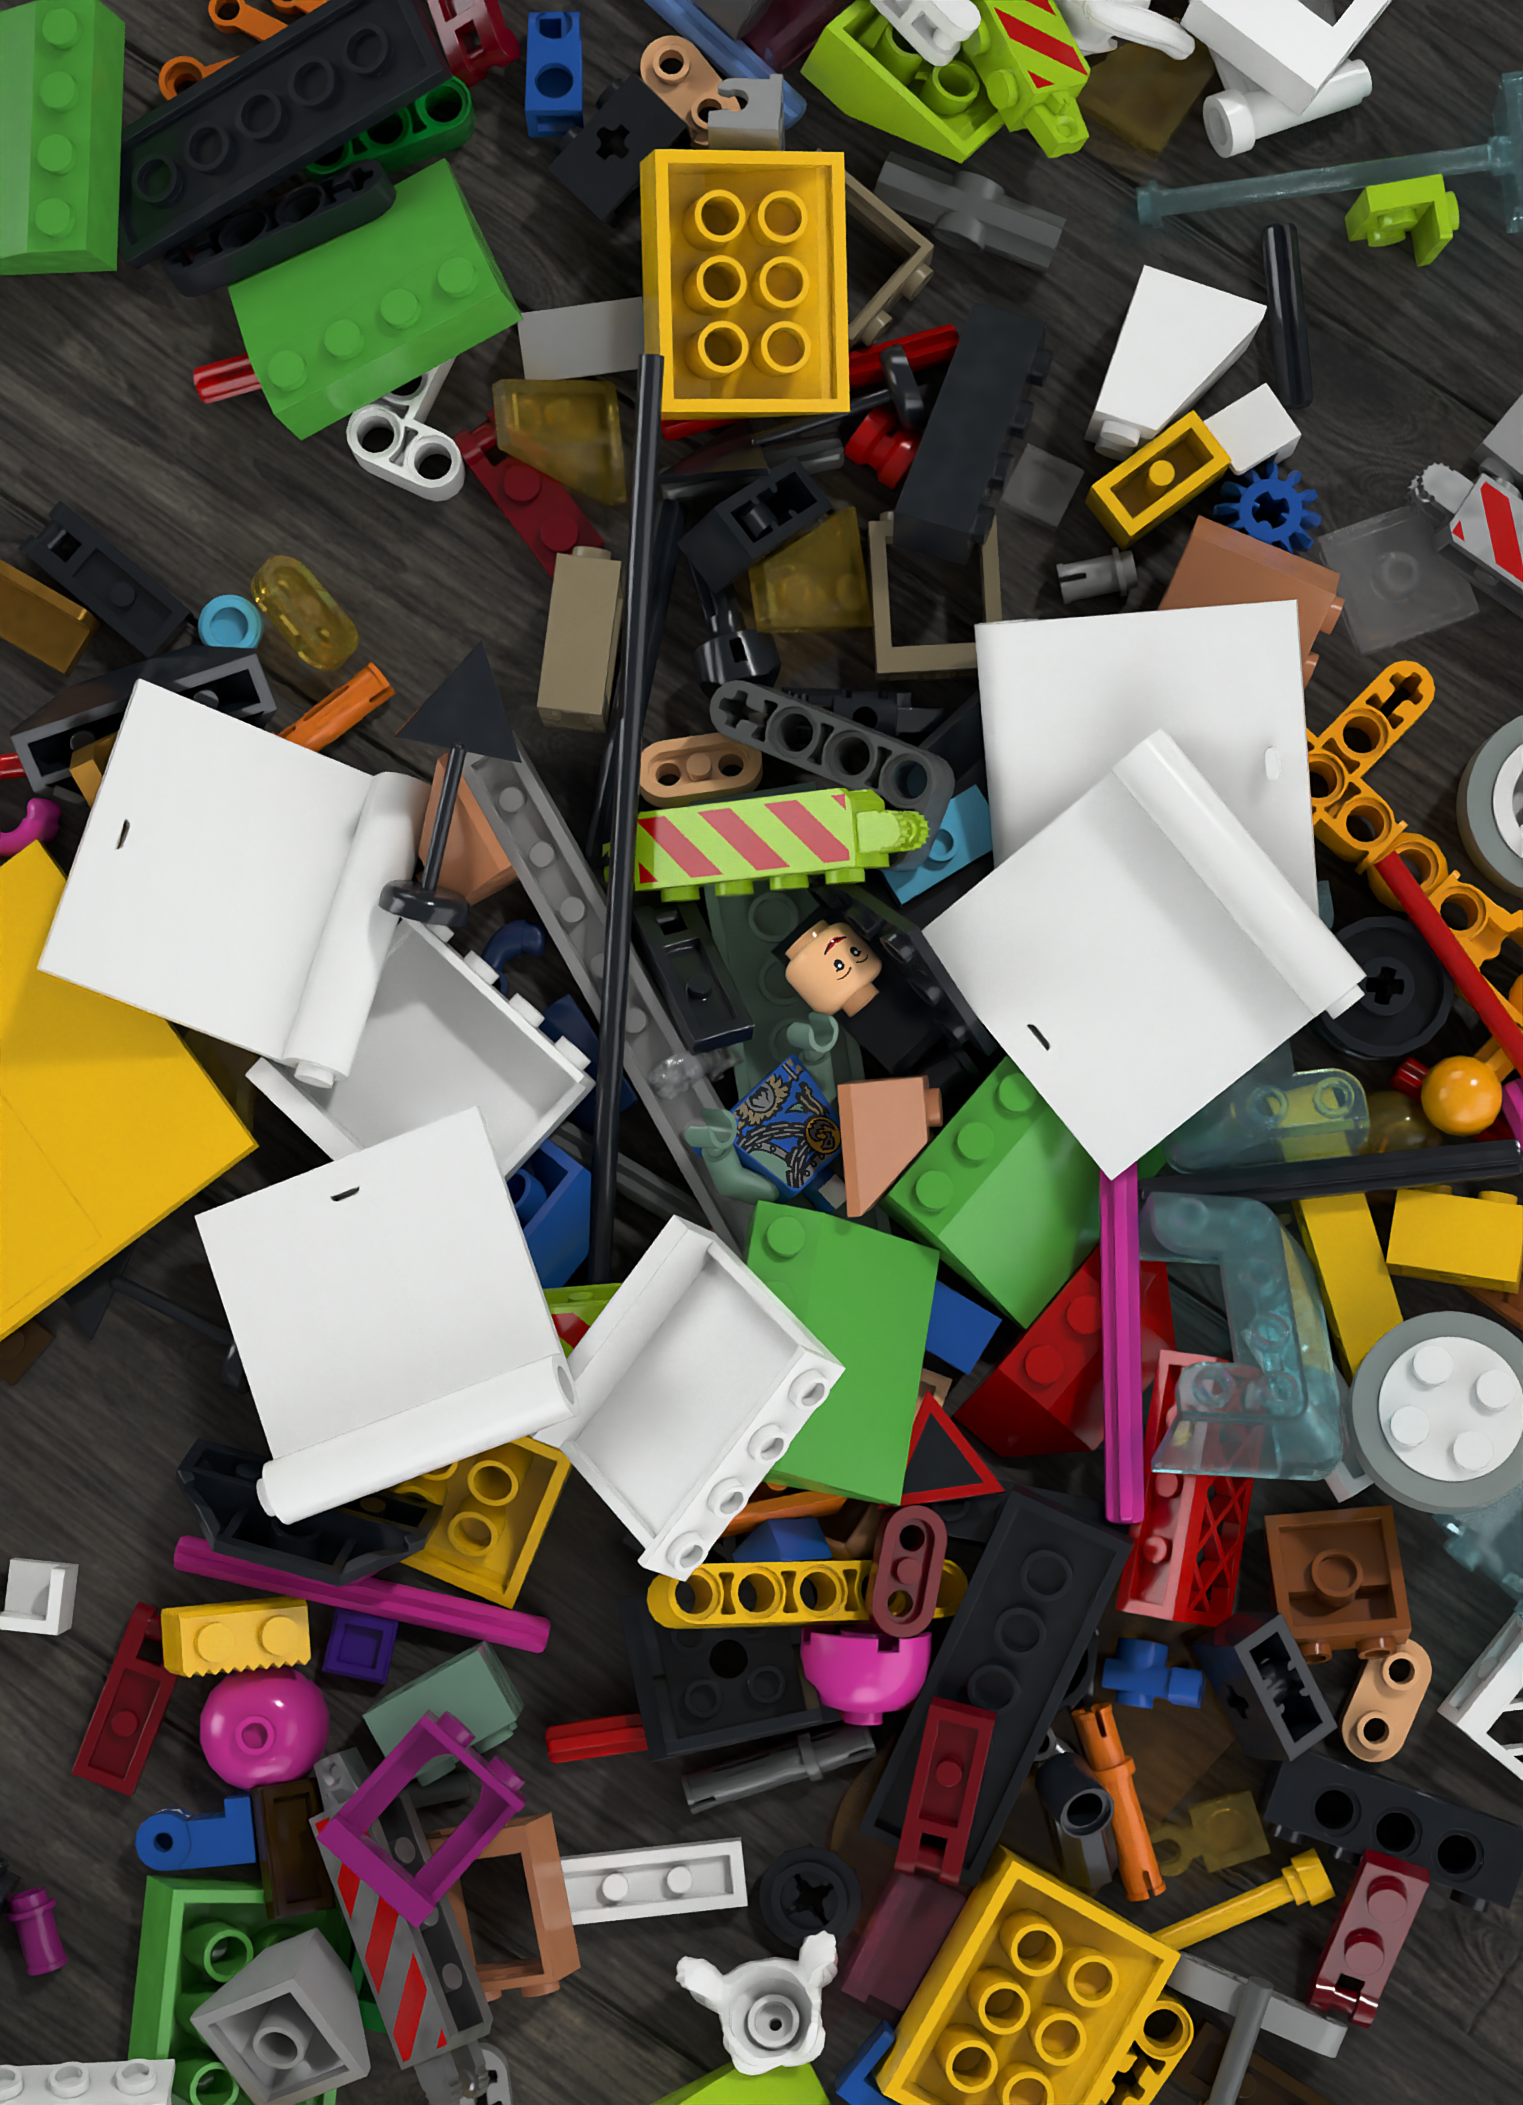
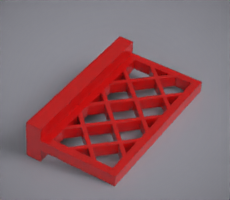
[1115,1349,1269,1627]

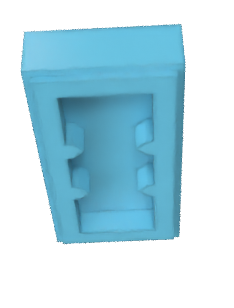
[875,784,993,907]

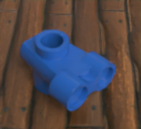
[1102,1637,1206,1710]

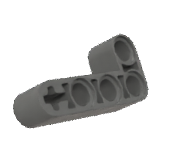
[709,680,955,872]

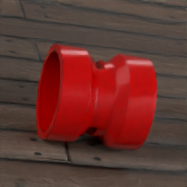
[843,405,923,492]

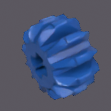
[1211,461,1322,554]

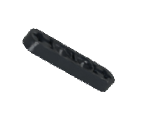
[162,159,397,297]

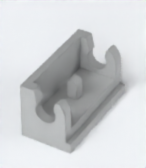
[707,74,785,151]
[517,297,645,385]

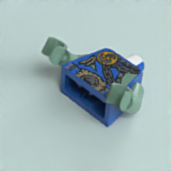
[685,1011,846,1215]

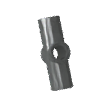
[873,151,1067,274]

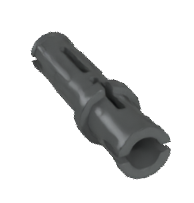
[681,1723,878,1814]

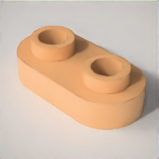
[640,35,741,150]
[639,732,763,809]
[1338,1638,1432,1762]

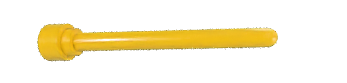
[1151,1848,1335,1951]

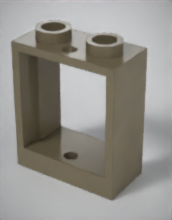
[815,148,934,352]
[867,510,1002,684]
[537,546,625,734]

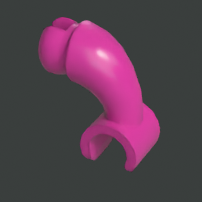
[0,798,61,857]

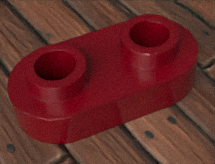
[865,1505,947,1638]

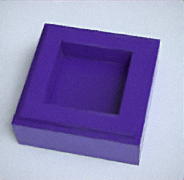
[322,1607,400,1684]

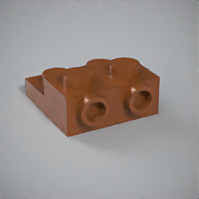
[1262,1505,1412,1665]

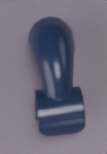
[481,919,548,998]

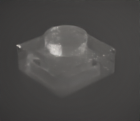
[999,443,1085,532]

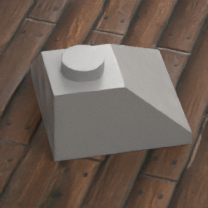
[190,1927,371,2105]

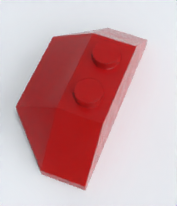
[952,1240,1176,1457]

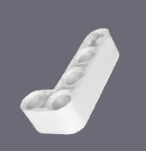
[346,356,466,501]

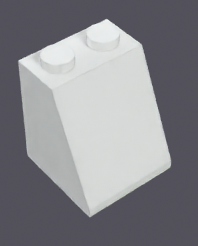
[1084,265,1267,461]

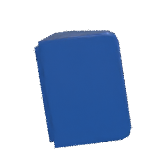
[732,1517,832,1563]

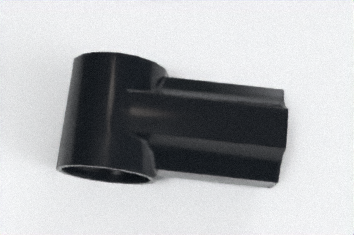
[1035,1752,1120,1890]

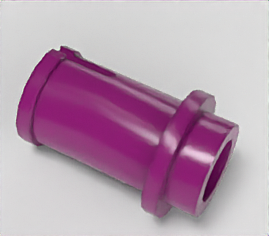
[5,1886,68,1976]

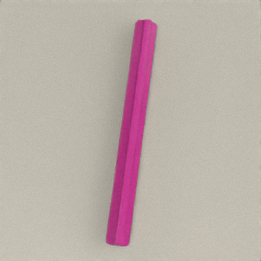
[1099,1161,1145,1525]
[174,1535,551,1653]

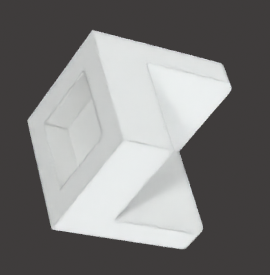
[1203,383,1301,475]
[0,1558,79,1635]

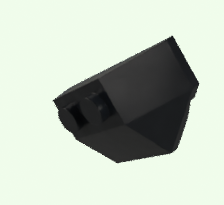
[10,645,277,808]
[175,1438,443,1587]

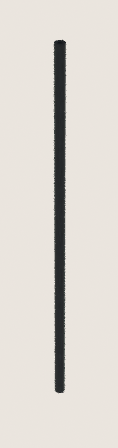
[585,354,665,1286]

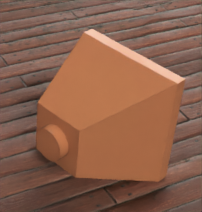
[415,752,520,907]
[837,1075,943,1217]

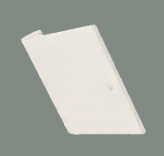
[974,599,1319,917]
[36,678,432,1088]
[921,728,1367,1181]
[195,1105,580,1525]

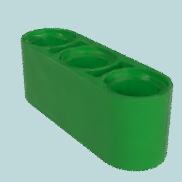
[303,76,476,182]

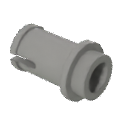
[1056,547,1139,604]

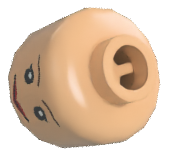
[785,920,882,1017]

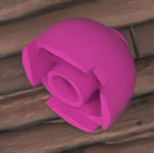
[800,1624,932,1725]
[200,1665,330,1792]

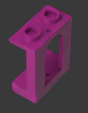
[316,1709,527,1929]

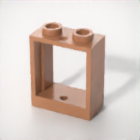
[425,1812,581,2002]

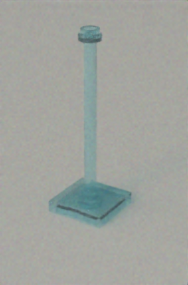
[1136,70,1523,234]

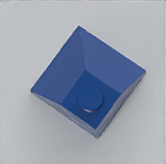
[506,1138,591,1289]

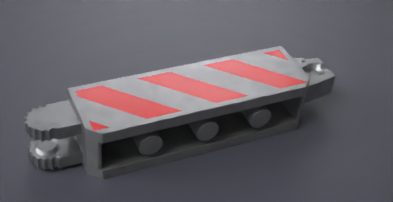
[1404,462,1523,619]
[309,1747,493,2105]

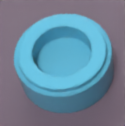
[198,595,264,649]

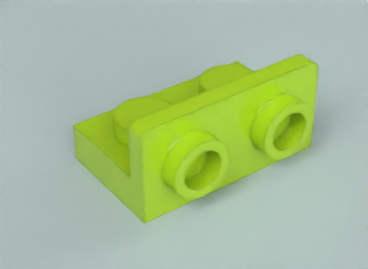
[1345,173,1459,266]

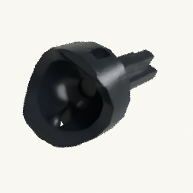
[681,534,782,707]

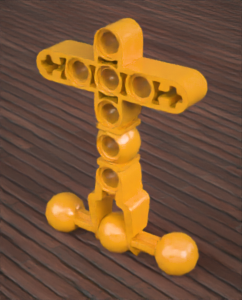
[1306,660,1523,1137]

